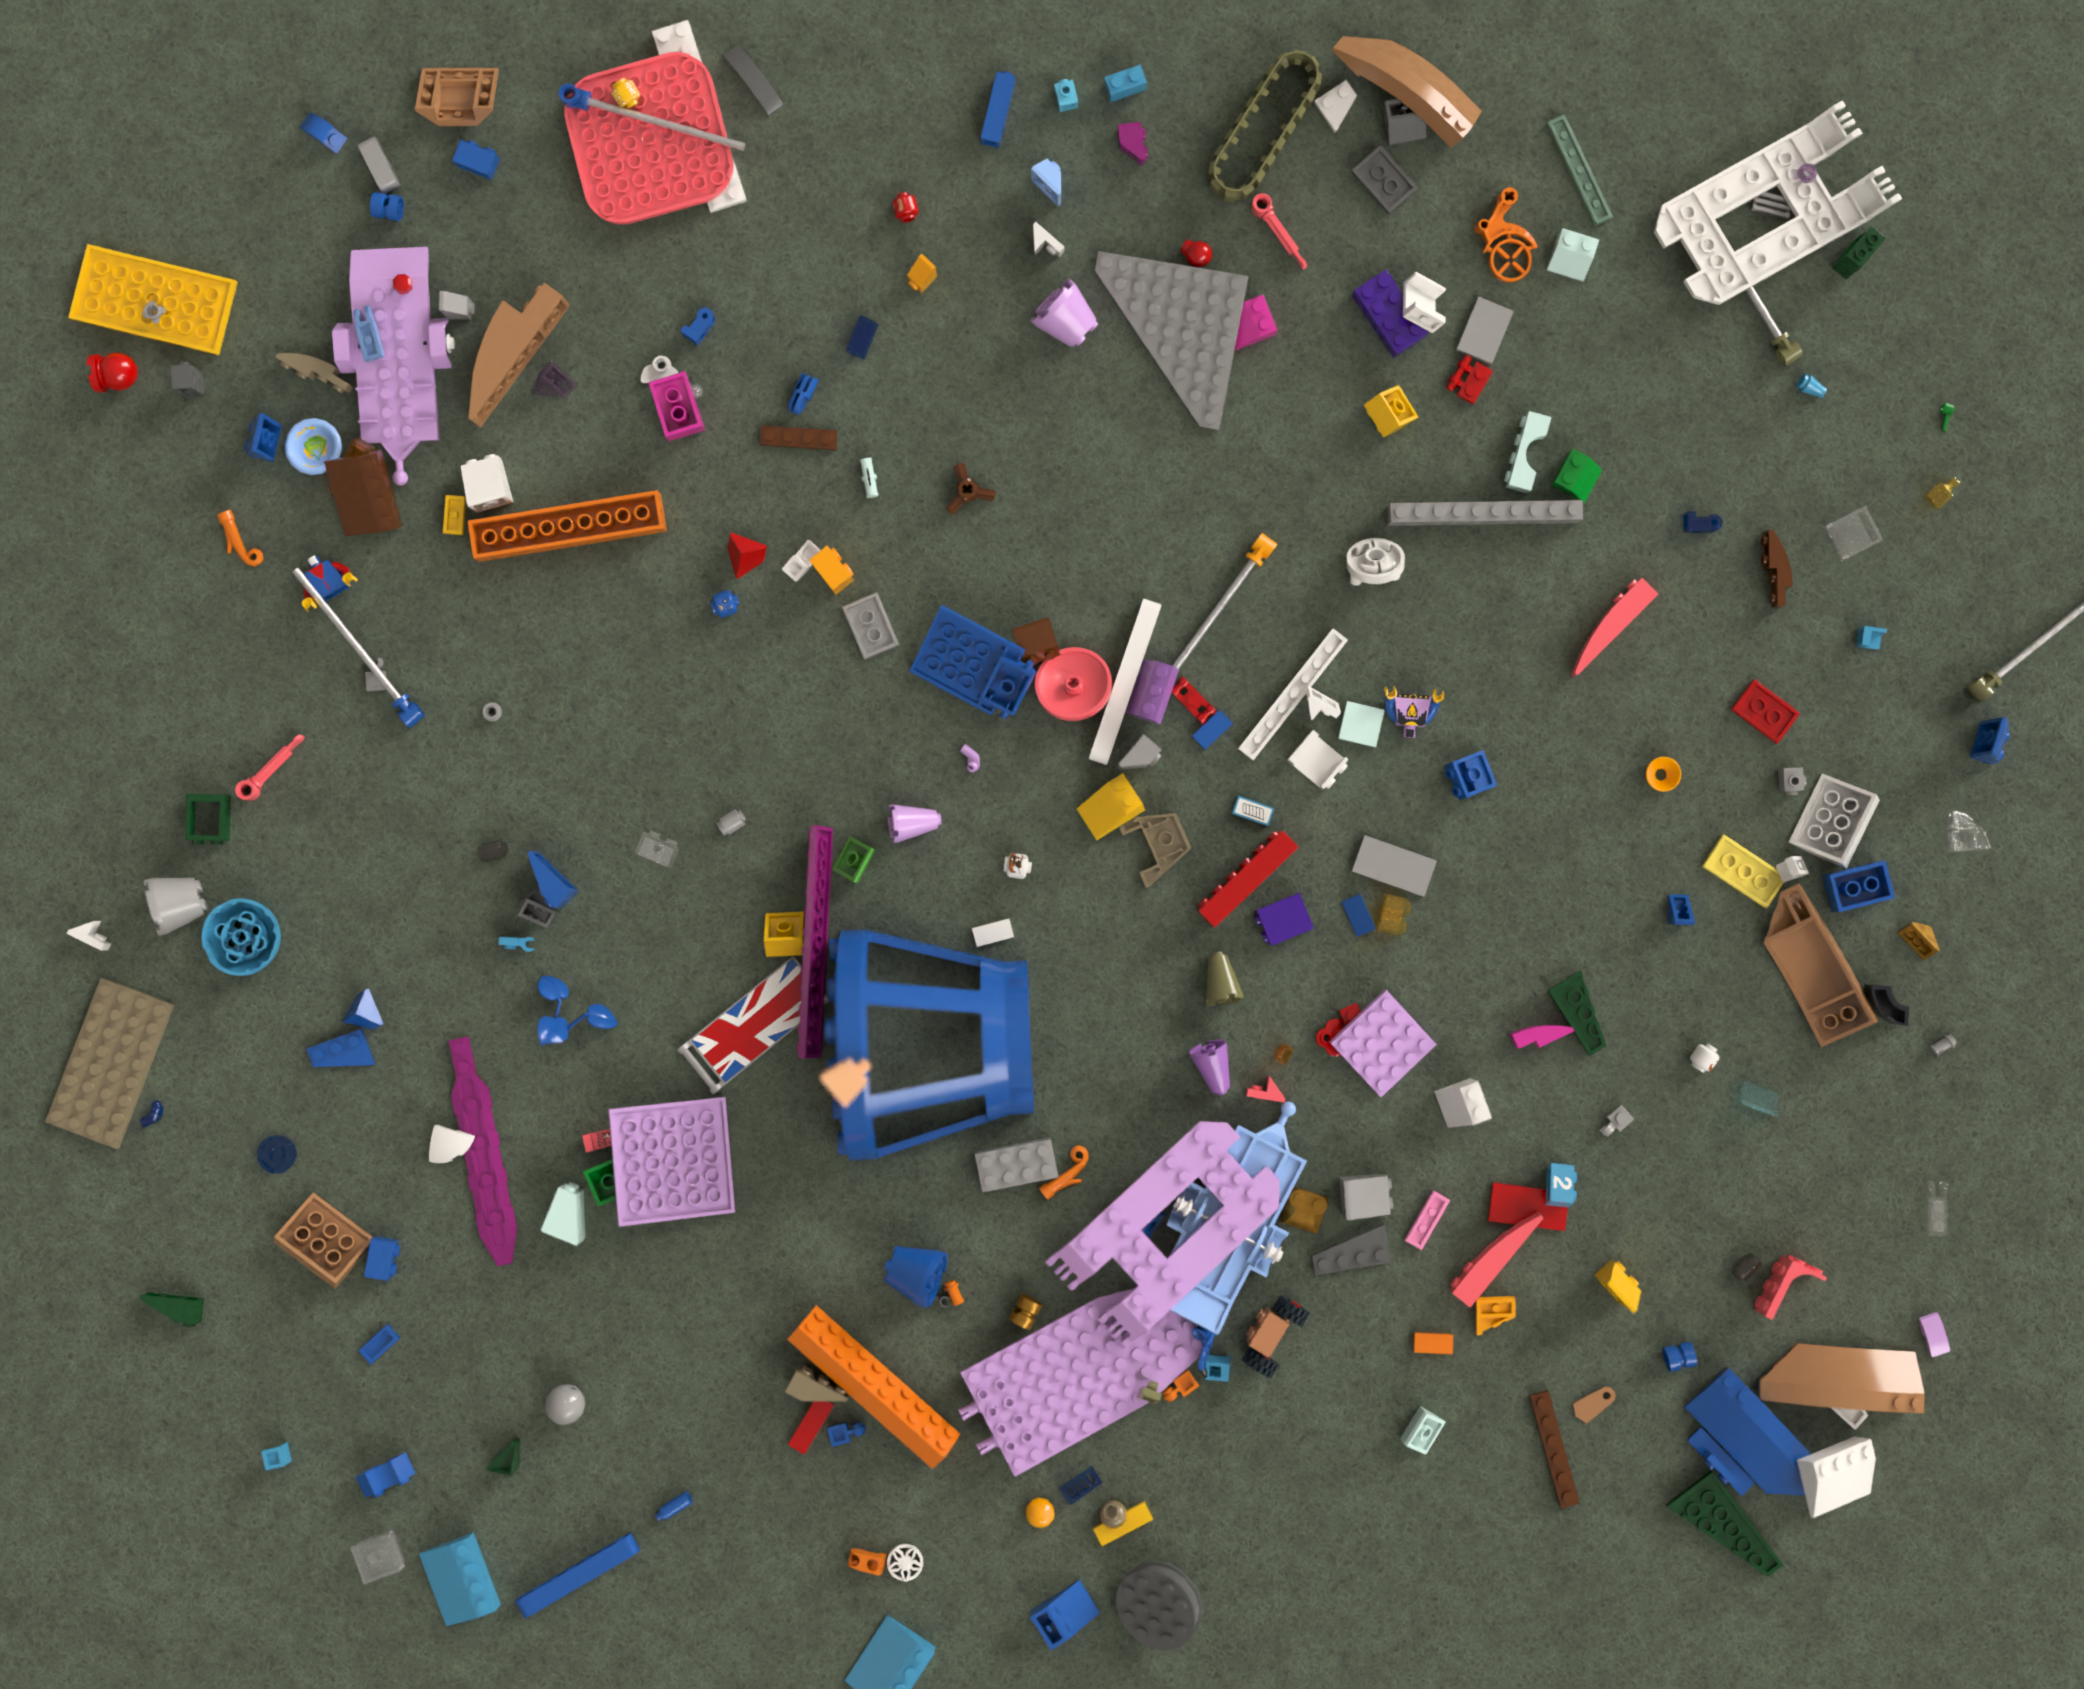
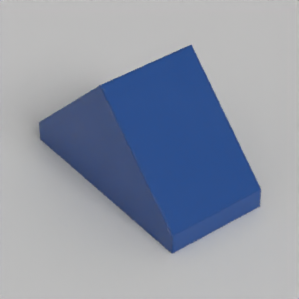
[1668,894,1695,925]

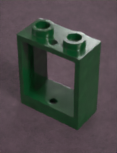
[1831,226,1886,279]
[185,794,231,845]

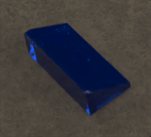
[846,315,879,360]

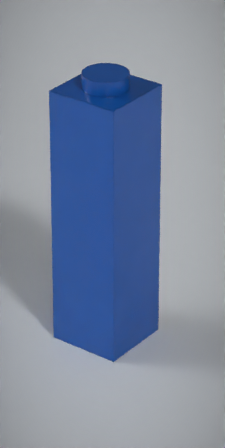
[981,71,1015,148]

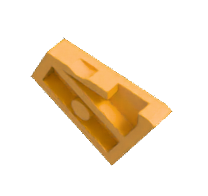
[1475,1296,1515,1335]

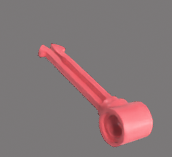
[1251,193,1307,270]
[235,734,305,801]

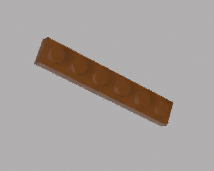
[1529,1390,1580,1509]

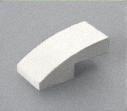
[782,540,821,582]

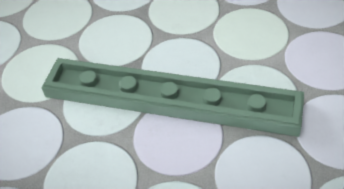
[1546,114,1613,227]

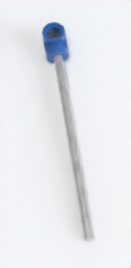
[559,83,745,151]
[292,568,425,728]

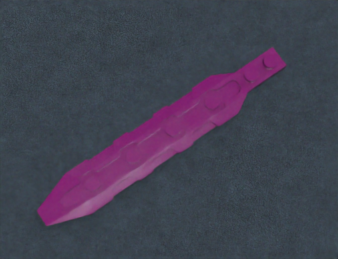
[449,1036,517,1266]

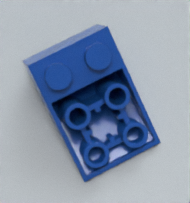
[1030,1579,1100,1650]

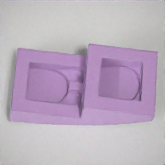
[1919,1312,1950,1357]

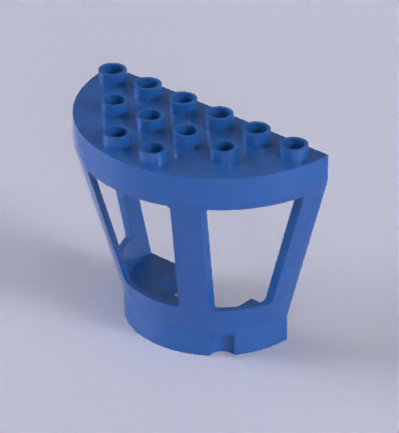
[826,929,1034,1161]

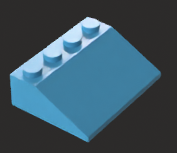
[419,1532,501,1626]
[845,1615,935,1689]

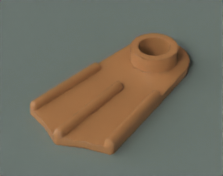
[1573,1387,1615,1424]

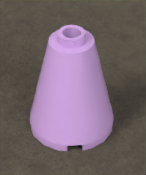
[888,805,941,843]

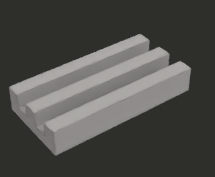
[1751,192,1791,220]

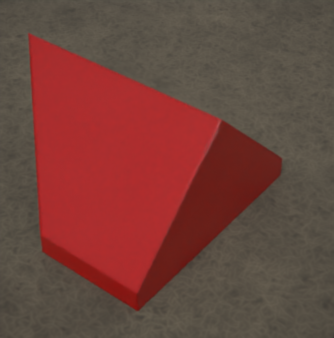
[728,532,767,579]

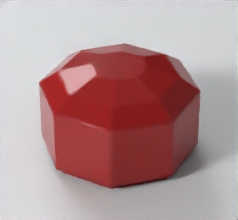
[393,274,413,294]

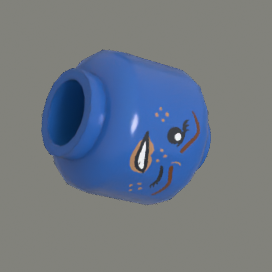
[710,590,740,618]

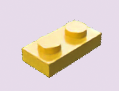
[443,495,466,536]

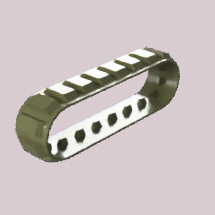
[1207,49,1322,203]

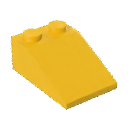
[1077,773,1145,841]
[1594,1260,1641,1313]

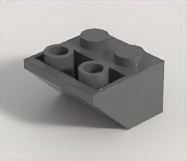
[1382,99,1427,146]

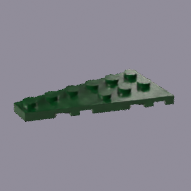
[1666,1470,1783,1577]

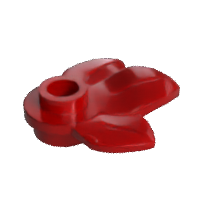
[1315,1018,1343,1057]

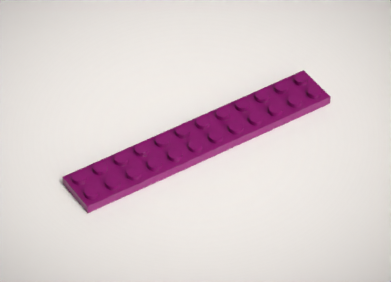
[797,825,833,1059]

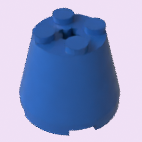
[884,1245,948,1308]

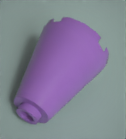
[1189,1039,1230,1095]

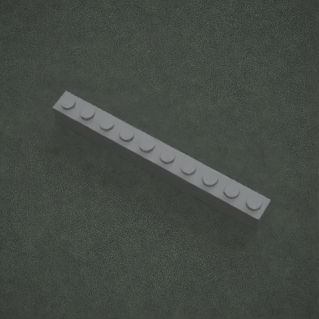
[1387,500,1583,526]

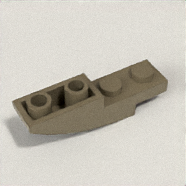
[275,353,354,394]

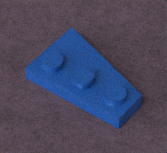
[307,1029,375,1067]

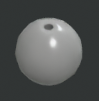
[545,1384,586,1425]

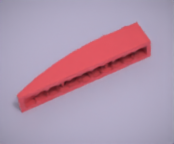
[1571,578,1658,677]
[1450,1212,1543,1307]

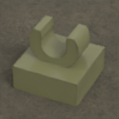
[1137,1380,1162,1404]

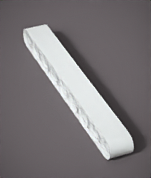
[1089,599,1162,765]

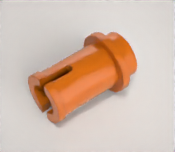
[944,1280,964,1306]

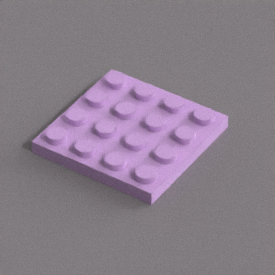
[1330,989,1437,1097]

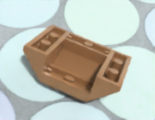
[415,68,499,126]

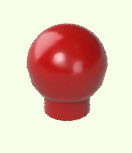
[1181,240,1212,268]

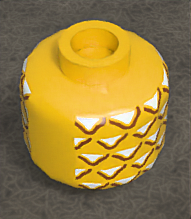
[611,78,640,109]

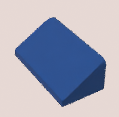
[1341,894,1376,937]

